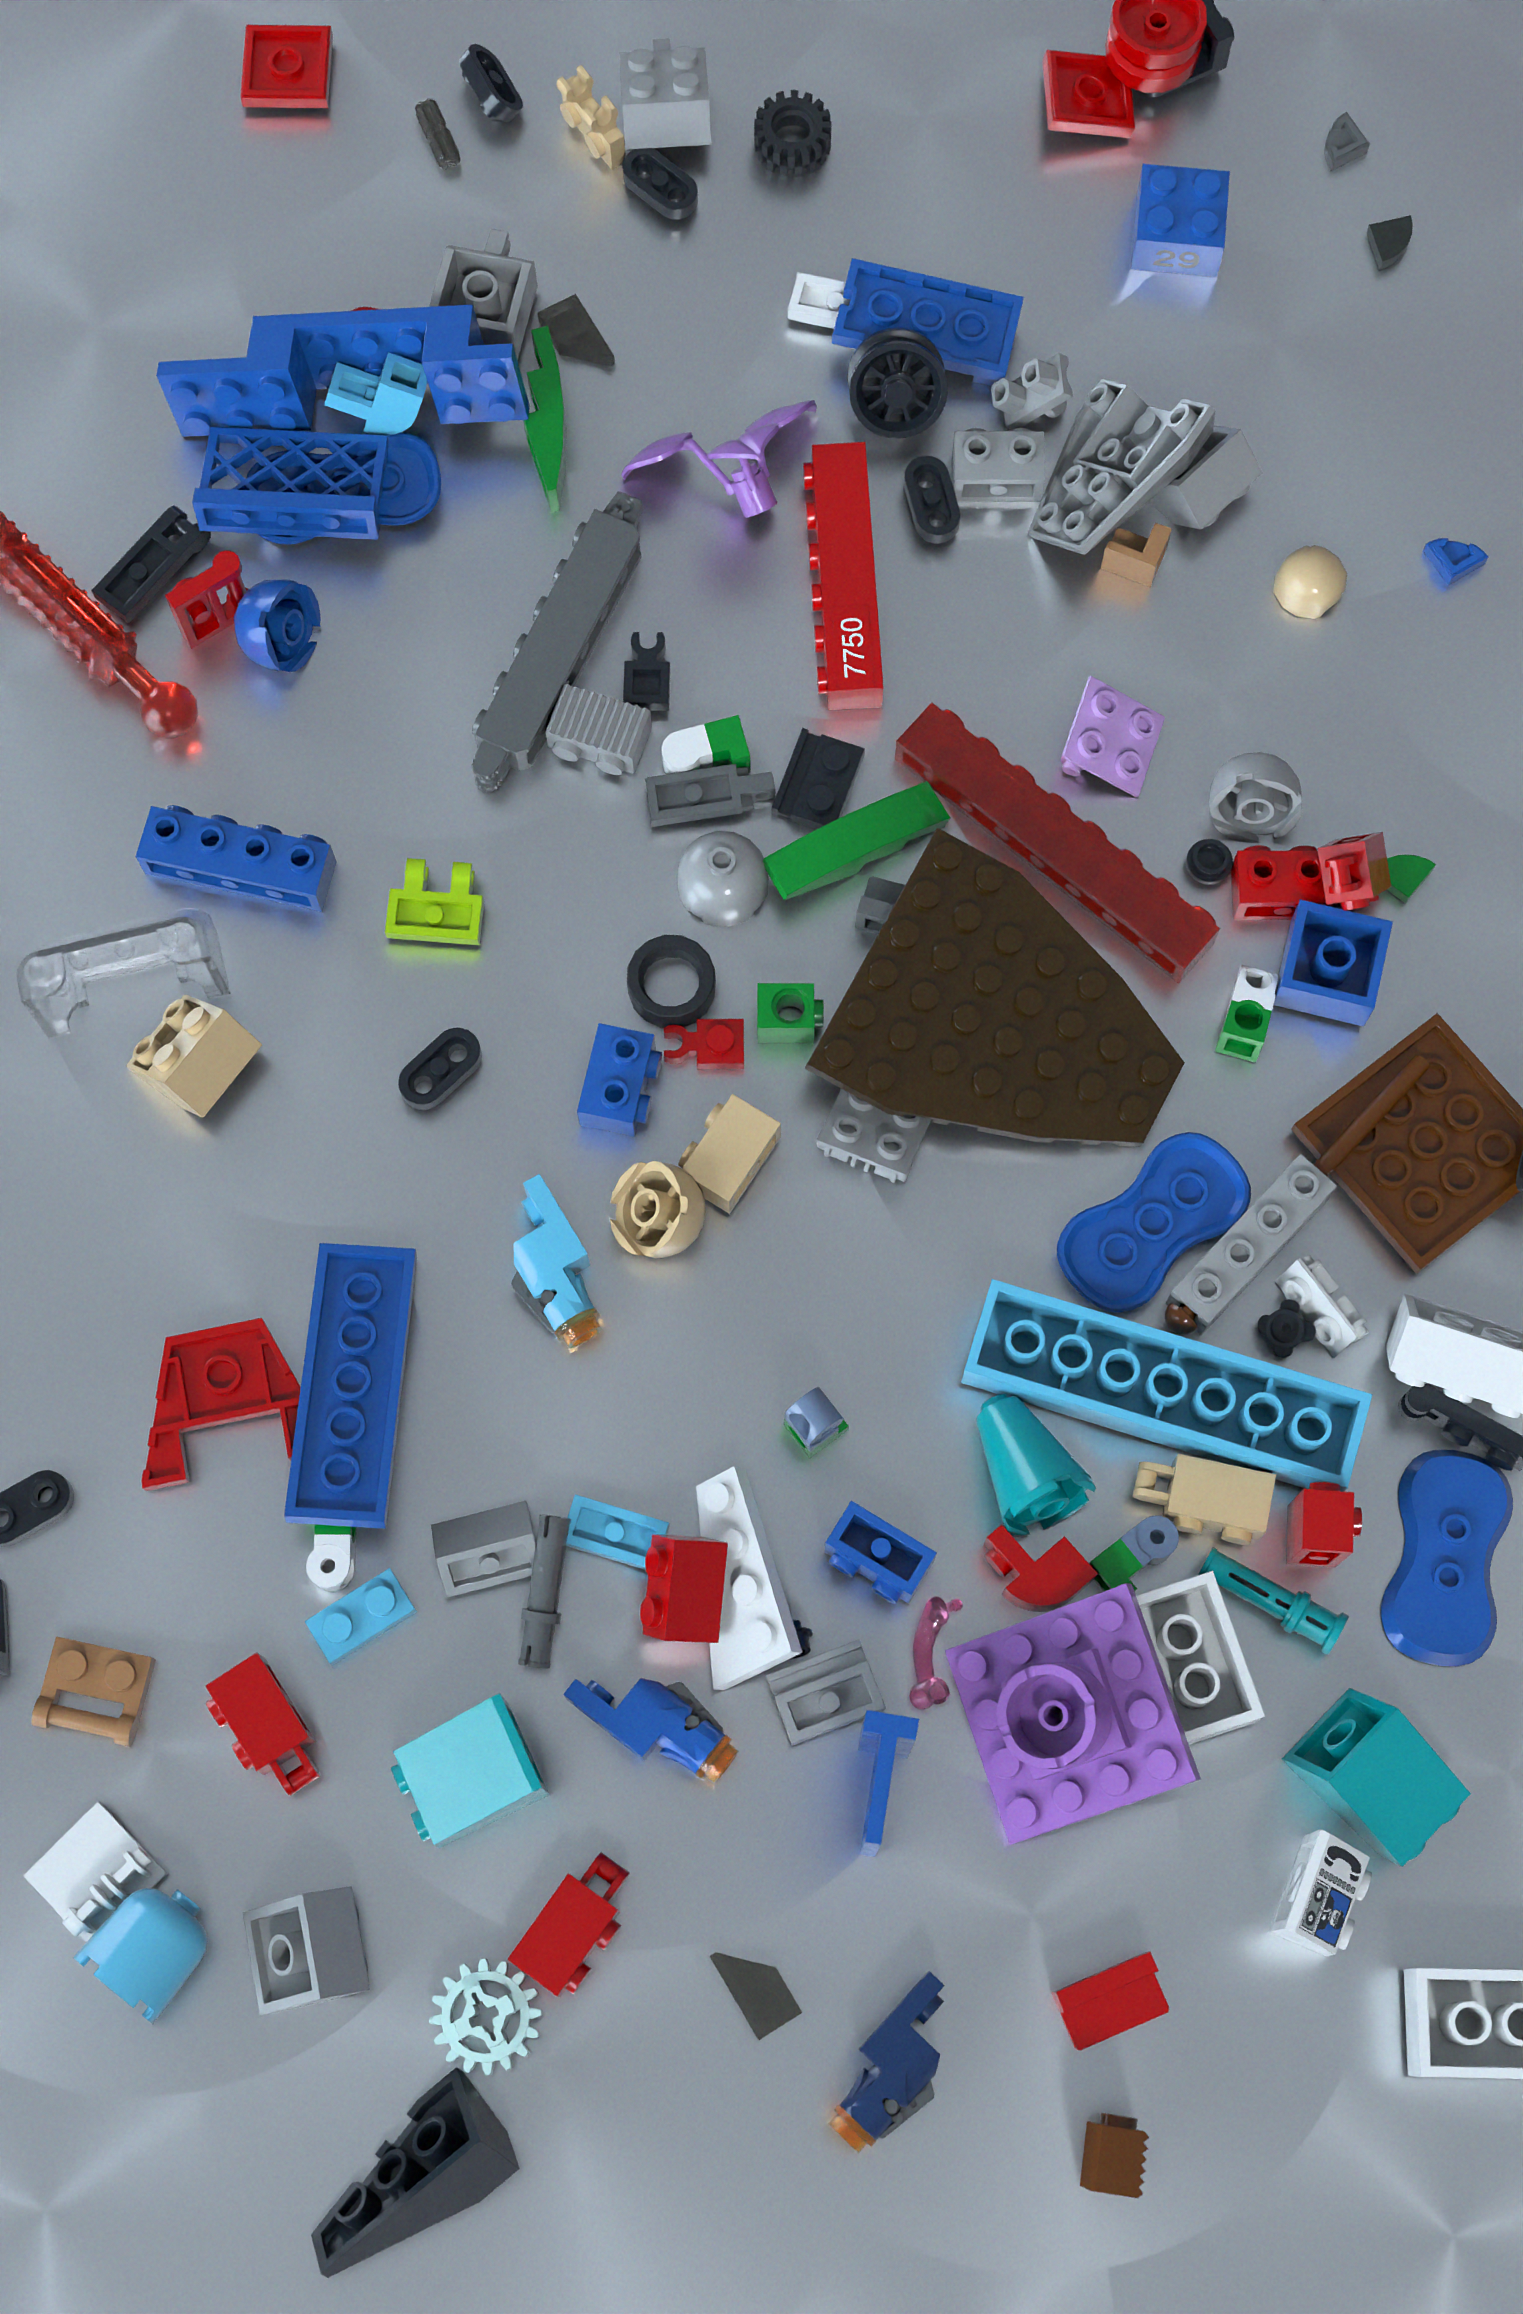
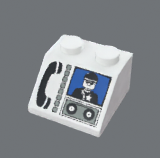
[1269,1829,1372,1956]

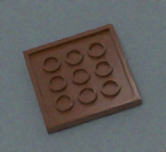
[1291,1013,1523,1274]

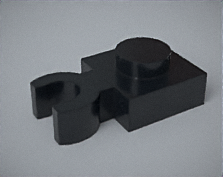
[623,632,671,711]

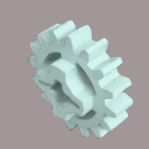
[429,1959,543,2075]

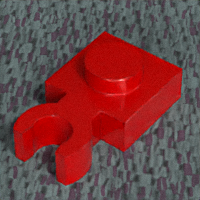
[664,1019,744,1070]

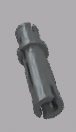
[518,1515,571,1669]

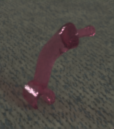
[909,1596,963,1710]

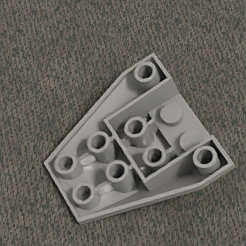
[1028,379,1215,555]

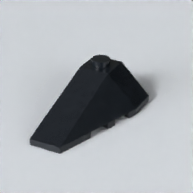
[311,2067,520,2278]

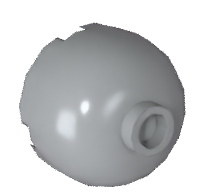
[1209,752,1302,843]
[677,831,769,927]

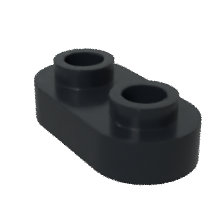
[459,44,523,122]
[622,148,698,220]
[904,456,960,544]
[398,1028,482,1110]
[0,1470,74,1547]

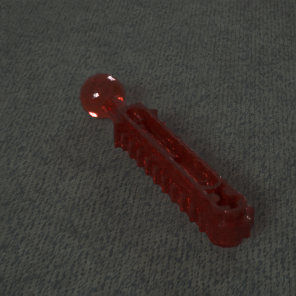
[0,511,199,739]

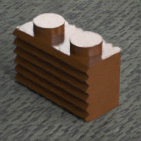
[1080,2113,1149,2198]

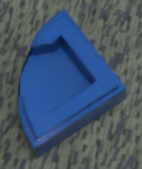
[1423,538,1488,585]

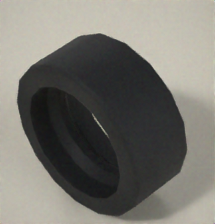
[627,935,716,1028]

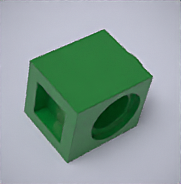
[757,983,824,1043]

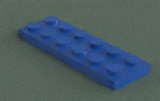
[284,1243,417,1529]

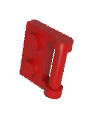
[165,550,248,649]

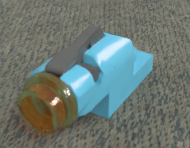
[511,1174,602,1348]

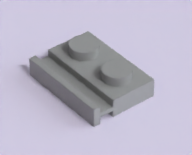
[766,1639,886,1746]

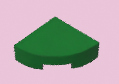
[1387,855,1436,904]

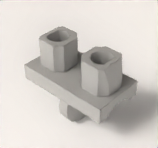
[991,353,1073,430]

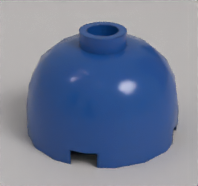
[234,580,321,672]

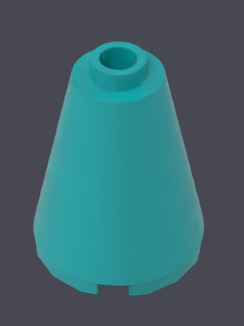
[976,1394,1096,1536]

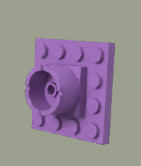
[945,1583,1201,1845]

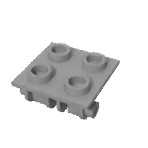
[816,1089,932,1183]

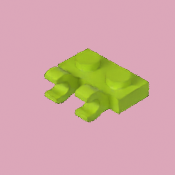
[385,858,484,945]

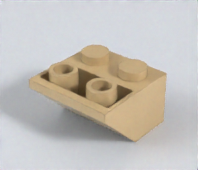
[126,994,262,1118]

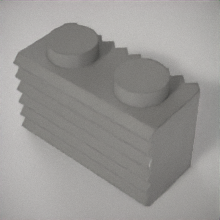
[545,684,652,775]

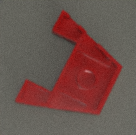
[141,1318,301,1491]

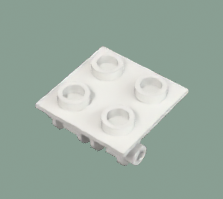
[23,1802,167,1942]

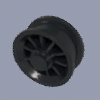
[847,327,948,439]

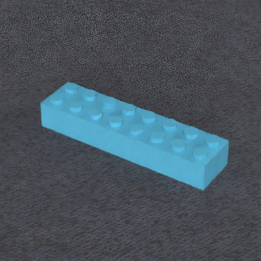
[961,1279,1373,1492]

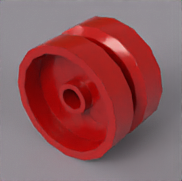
[1105,0,1207,93]

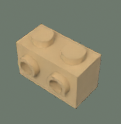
[678,1094,781,1214]

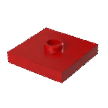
[240,25,333,108]
[1043,50,1135,138]

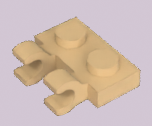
[557,65,626,170]

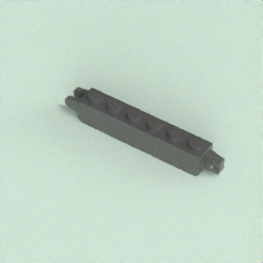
[471,491,643,793]

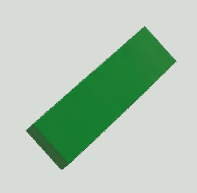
[523,325,567,513]
[762,781,950,900]

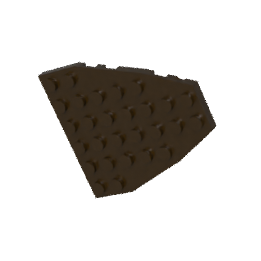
[805,828,1185,1147]

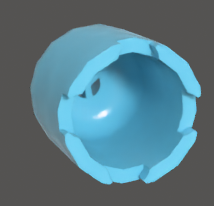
[73,1888,208,2024]

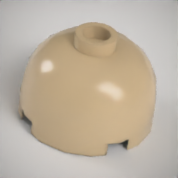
[610,1161,706,1258]

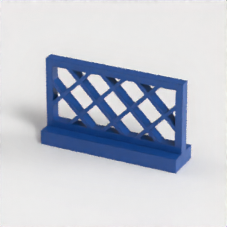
[192,427,389,540]
[858,1710,919,1857]

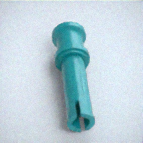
[1198,1547,1349,1655]

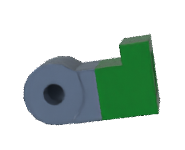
[783,1387,849,1458]
[1089,1515,1179,1592]

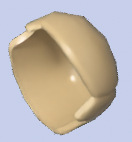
[1274,545,1347,619]

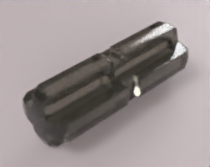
[415,98,461,170]

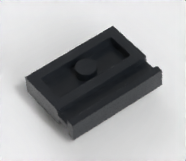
[772,728,865,830]

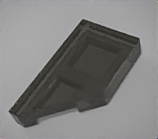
[537,294,615,367]
[709,1952,803,2040]

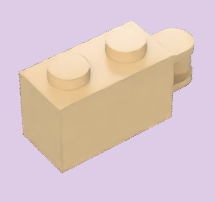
[1133,1454,1276,1545]

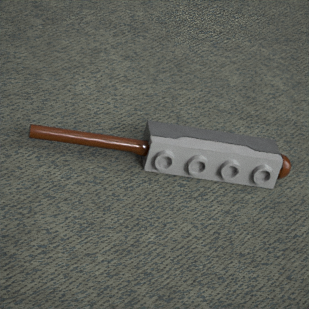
[1165,1054,1430,1336]

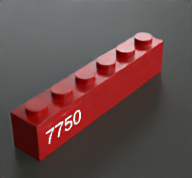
[803,442,884,710]

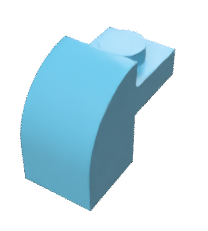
[324,352,428,435]

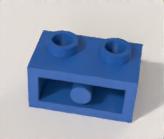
[577,1023,662,1137]
[824,1501,937,1604]

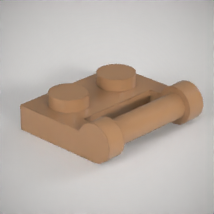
[31,1637,156,1747]

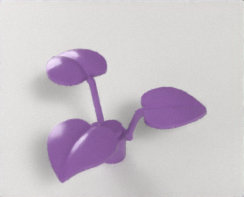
[621,400,817,517]

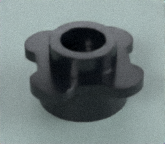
[1258,1299,1316,1357]

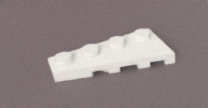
[696,1466,802,1690]

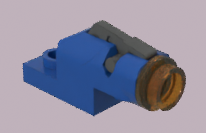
[563,1678,739,1784]

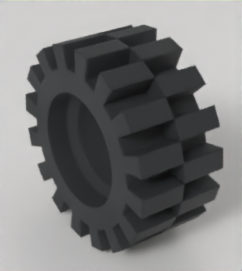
[754,90,832,177]

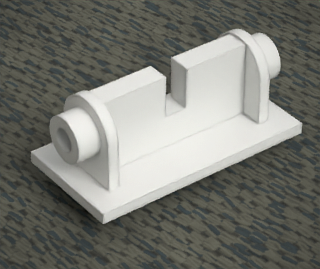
[1275,1255,1369,1358]

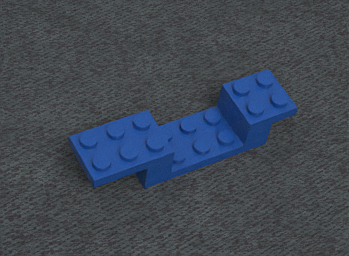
[156,304,530,437]

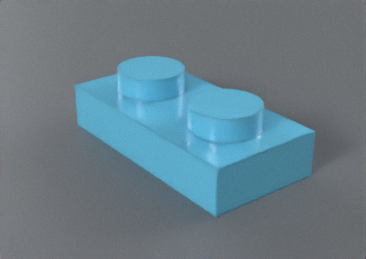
[566,1494,670,1570]
[304,1568,417,1666]

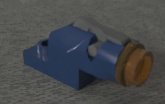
[828,1971,945,2153]

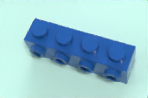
[135,805,337,912]

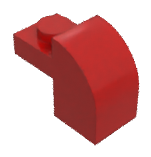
[984,1524,1098,1612]

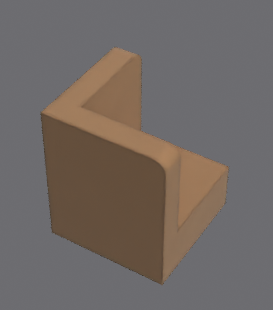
[1100,523,1172,587]

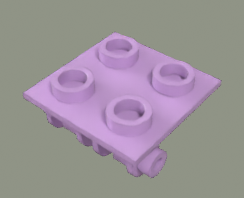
[1061,676,1165,798]

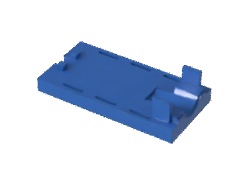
[832,258,1024,386]

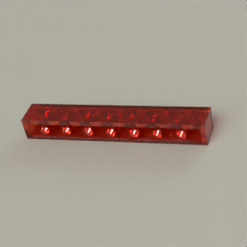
[895,703,1220,984]

